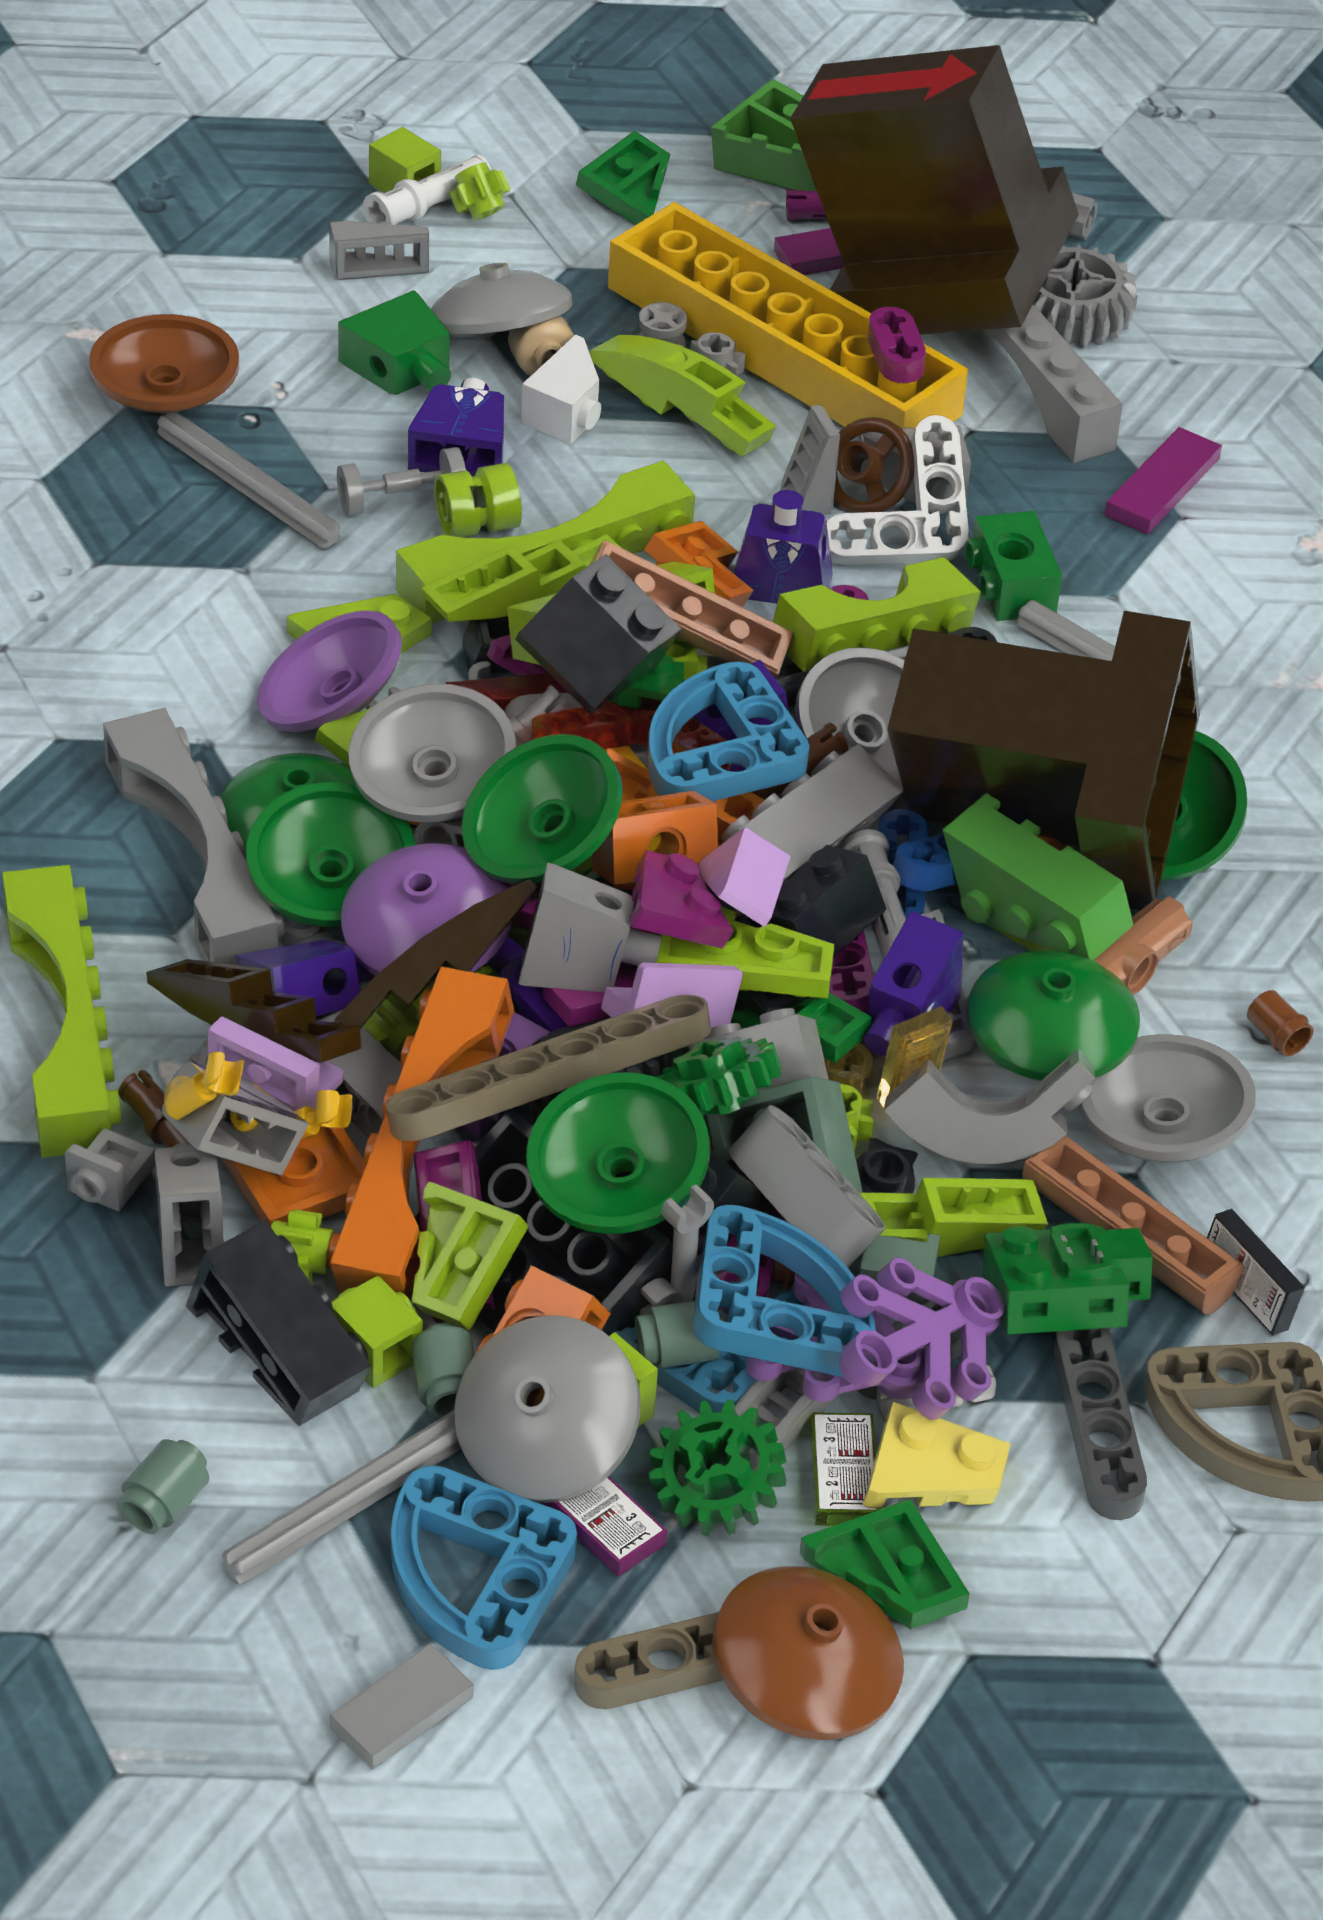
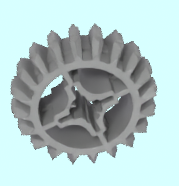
[1033,244,1138,348]

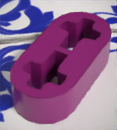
[868,307,926,383]

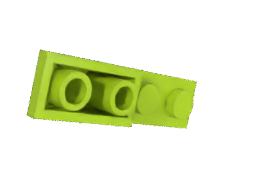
[589,335,776,457]

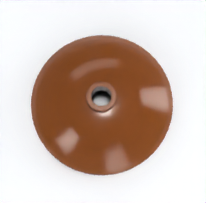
[89,314,239,413]
[713,1566,904,1740]

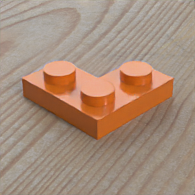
[644,521,754,607]

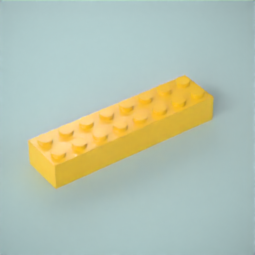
[608,202,968,436]

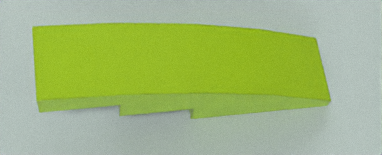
[422,534,621,622]
[860,1177,1048,1257]

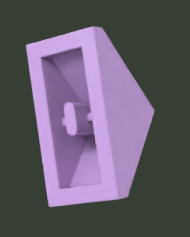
[698,827,791,927]

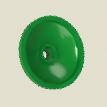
[1162,731,1248,880]
[462,734,623,884]
[220,753,355,852]
[246,782,415,927]
[967,950,1140,1081]
[526,1072,710,1234]

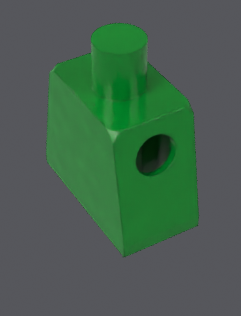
[338,290,451,395]

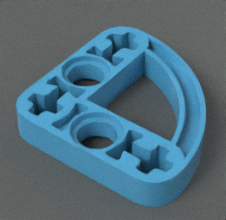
[647,662,810,801]
[692,1205,876,1377]
[391,1465,577,1670]

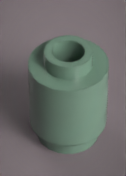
[635,1300,726,1369]
[411,1323,475,1419]
[117,1439,209,1534]

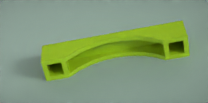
[396,460,695,623]
[2,865,122,1158]

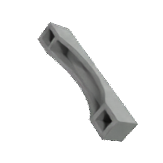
[983,305,1123,463]
[103,708,285,965]

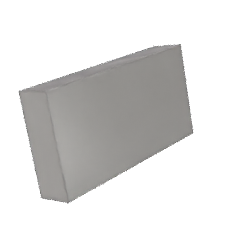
[330,1643,474,1770]

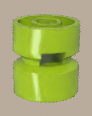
[434,463,522,537]

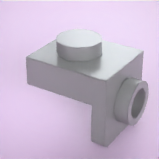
[65,1128,155,1212]

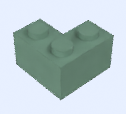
[707,1077,863,1193]

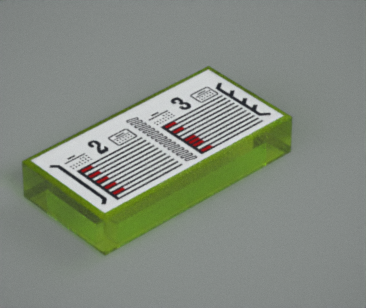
[810,1412,880,1526]

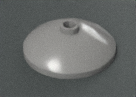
[431,263,573,334]
[795,648,905,793]
[349,684,516,822]
[1080,1034,1256,1162]
[455,1315,641,1503]

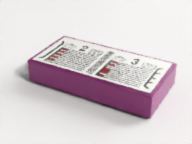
[541,1476,667,1577]

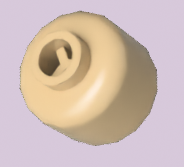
[508,315,574,376]

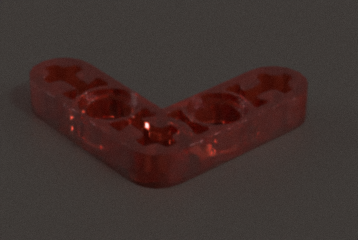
[531,697,730,771]

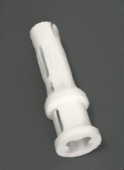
[363,154,491,225]

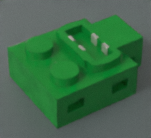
[983,1223,1153,1335]

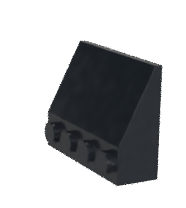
[414,1109,673,1336]

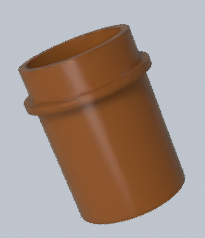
[1247,990,1314,1056]

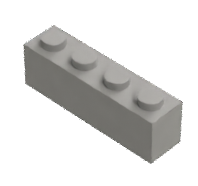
[720,743,903,883]

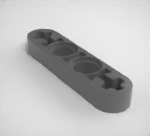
[1053,1328,1147,1520]

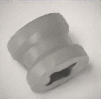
[639,302,687,347]

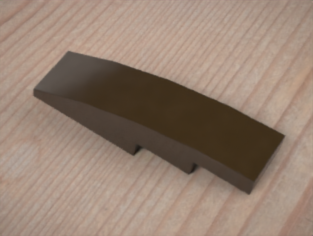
[334,879,537,1030]
[146,959,362,1063]

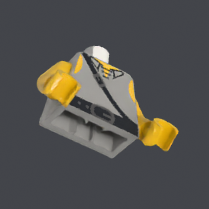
[162,1052,352,1176]

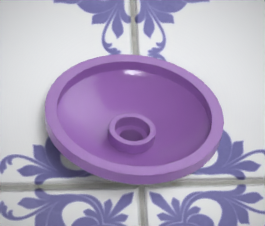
[257,611,402,732]
[341,843,512,986]

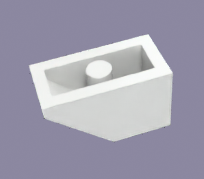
[521,335,601,444]

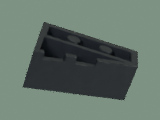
[186,1220,371,1426]

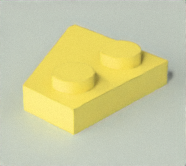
[862,1402,1011,1508]

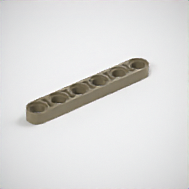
[385,994,711,1141]

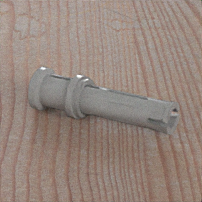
[840,829,906,960]

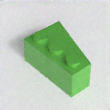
[711,79,817,191]
[943,793,1134,961]

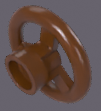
[834,417,914,513]

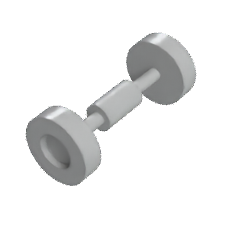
[337,447,466,516]

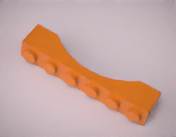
[327,966,514,1300]

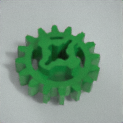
[656,1036,782,1116]
[649,1400,787,1536]

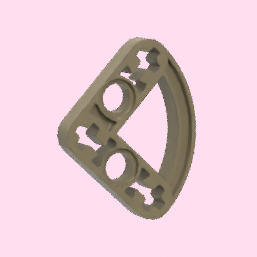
[1144,1342,1323,1501]

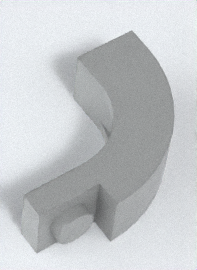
[884,1048,1095,1164]

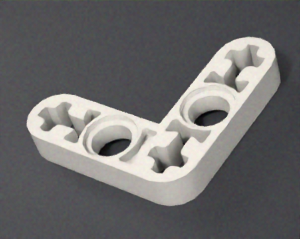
[827,415,969,565]

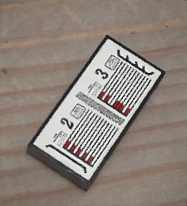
[1207,1208,1305,1336]

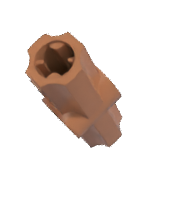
[1093,896,1193,995]

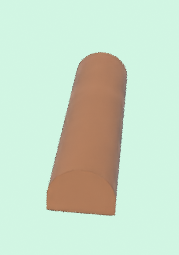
[589,540,793,678]
[1022,1136,1244,1315]

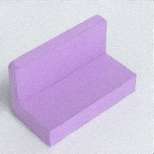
[601,962,743,1028]
[208,1016,343,1111]

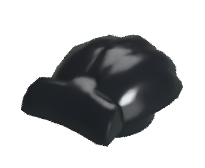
[856,1137,918,1194]

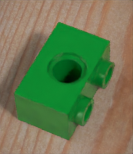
[966,510,1062,621]

